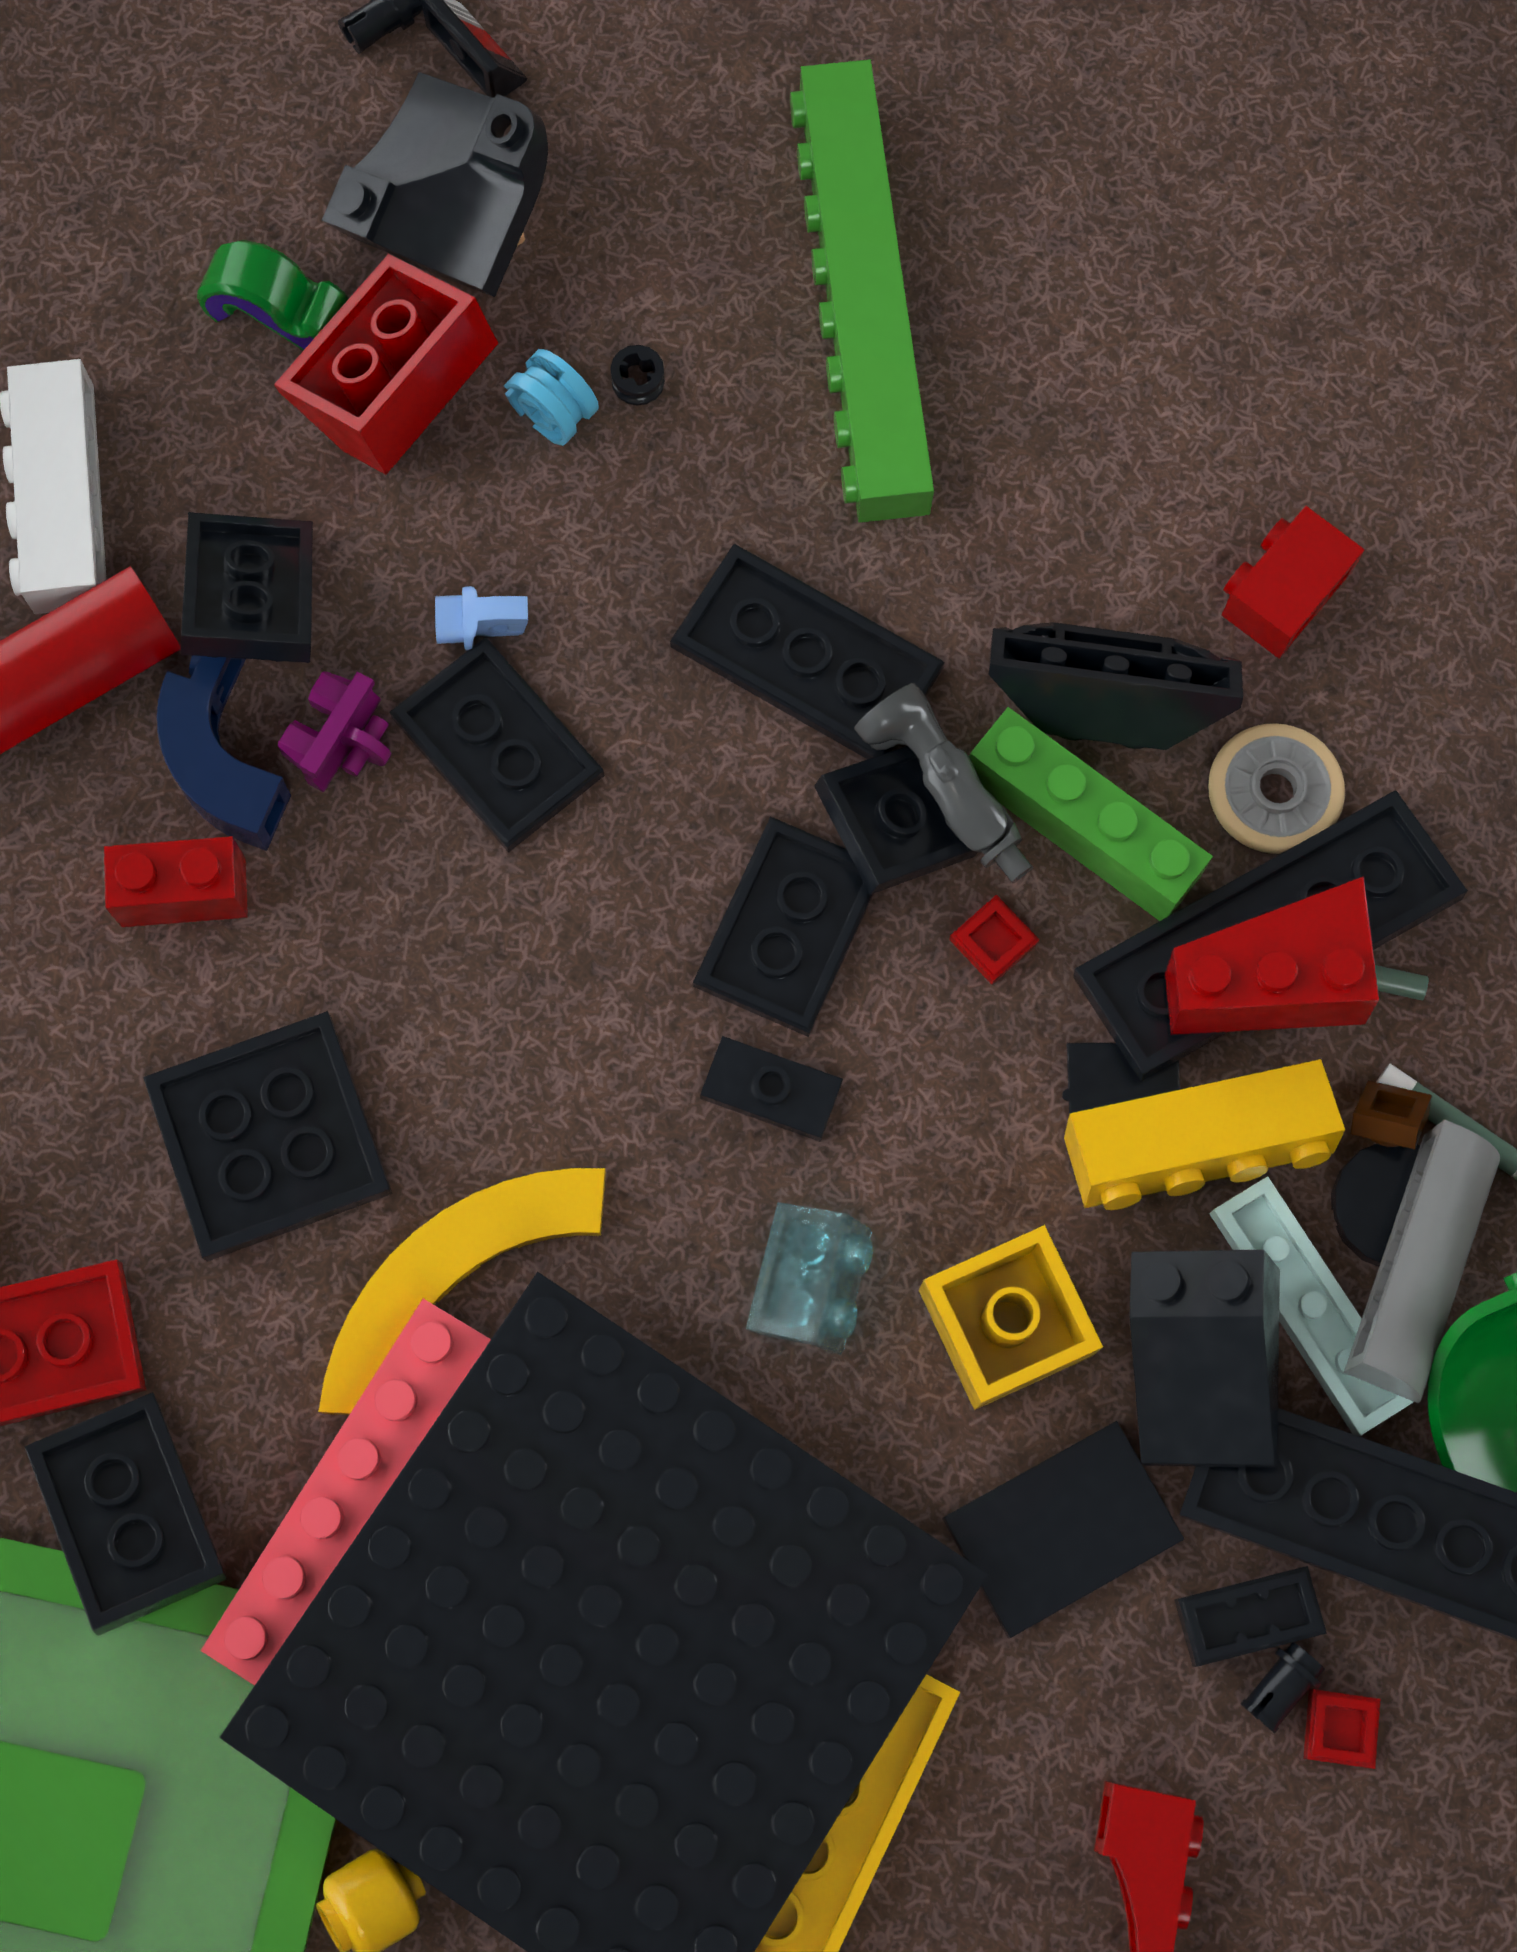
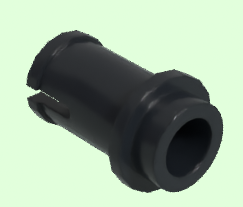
[1240,1642,1325,1734]

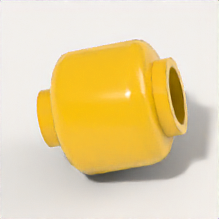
[316,1849,426,1952]

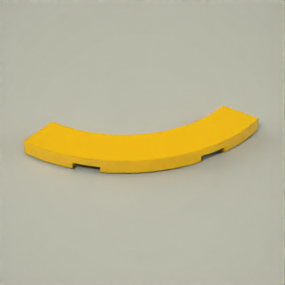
[318,1168,606,1415]

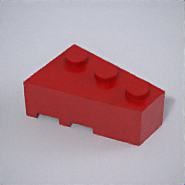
[1165,876,1379,1035]

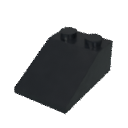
[1129,1250,1280,1467]

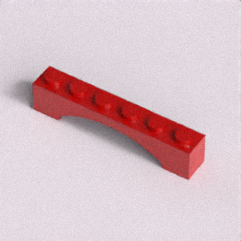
[1094,1781,1204,1952]

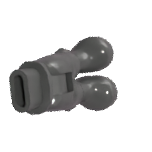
[854,683,1033,883]

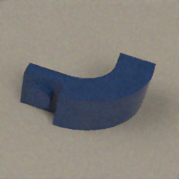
[157,655,291,851]

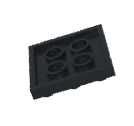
[143,1011,393,1262]

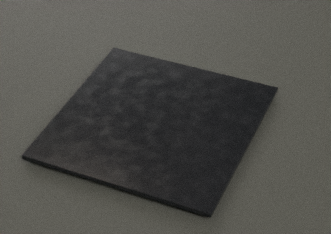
[219,1272,988,1952]

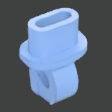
[435,586,528,651]

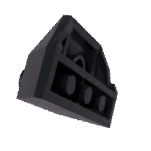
[988,622,1243,750]

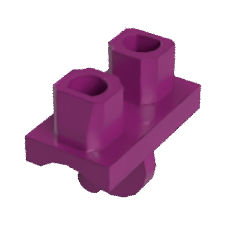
[278,671,392,792]

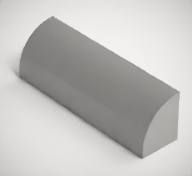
[1344,1119,1500,1403]

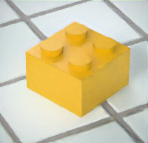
[919,1225,1103,1410]

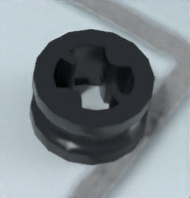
[610,345,665,406]

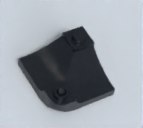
[322,72,548,297]

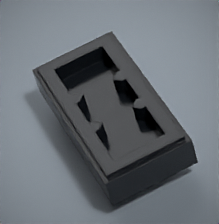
[700,1036,843,1142]
[1174,1566,1327,1667]

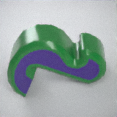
[197,240,349,351]

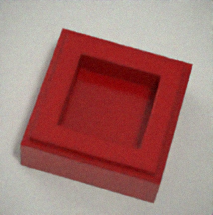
[949,895,1039,985]
[1303,1689,1381,1769]

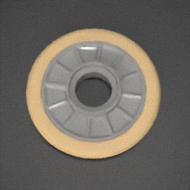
[1208,723,1345,854]

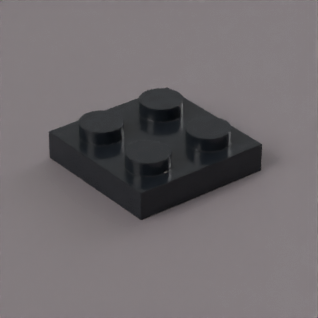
[814,746,978,895]

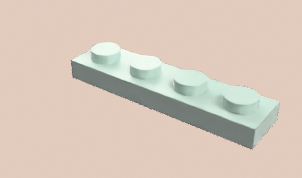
[1209,1176,1413,1436]

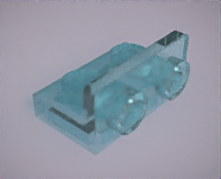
[746,1202,873,1355]

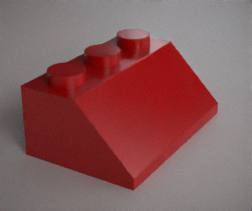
[274,254,499,475]

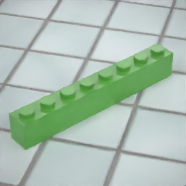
[790,59,934,523]

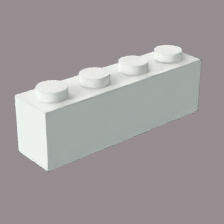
[0,359,106,614]

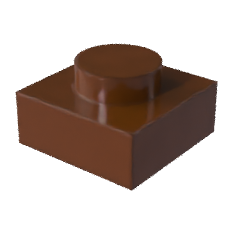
[1350,1080,1432,1149]

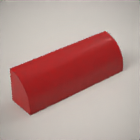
[0,566,181,754]

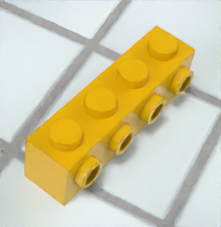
[1064,1059,1345,1210]

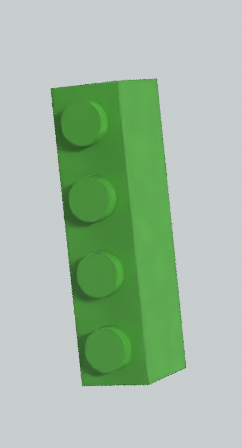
[969,707,1213,921]

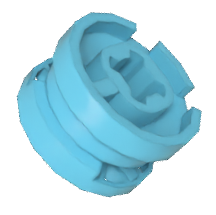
[504,349,599,446]

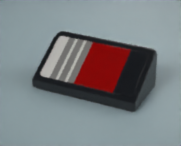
[421,0,528,98]

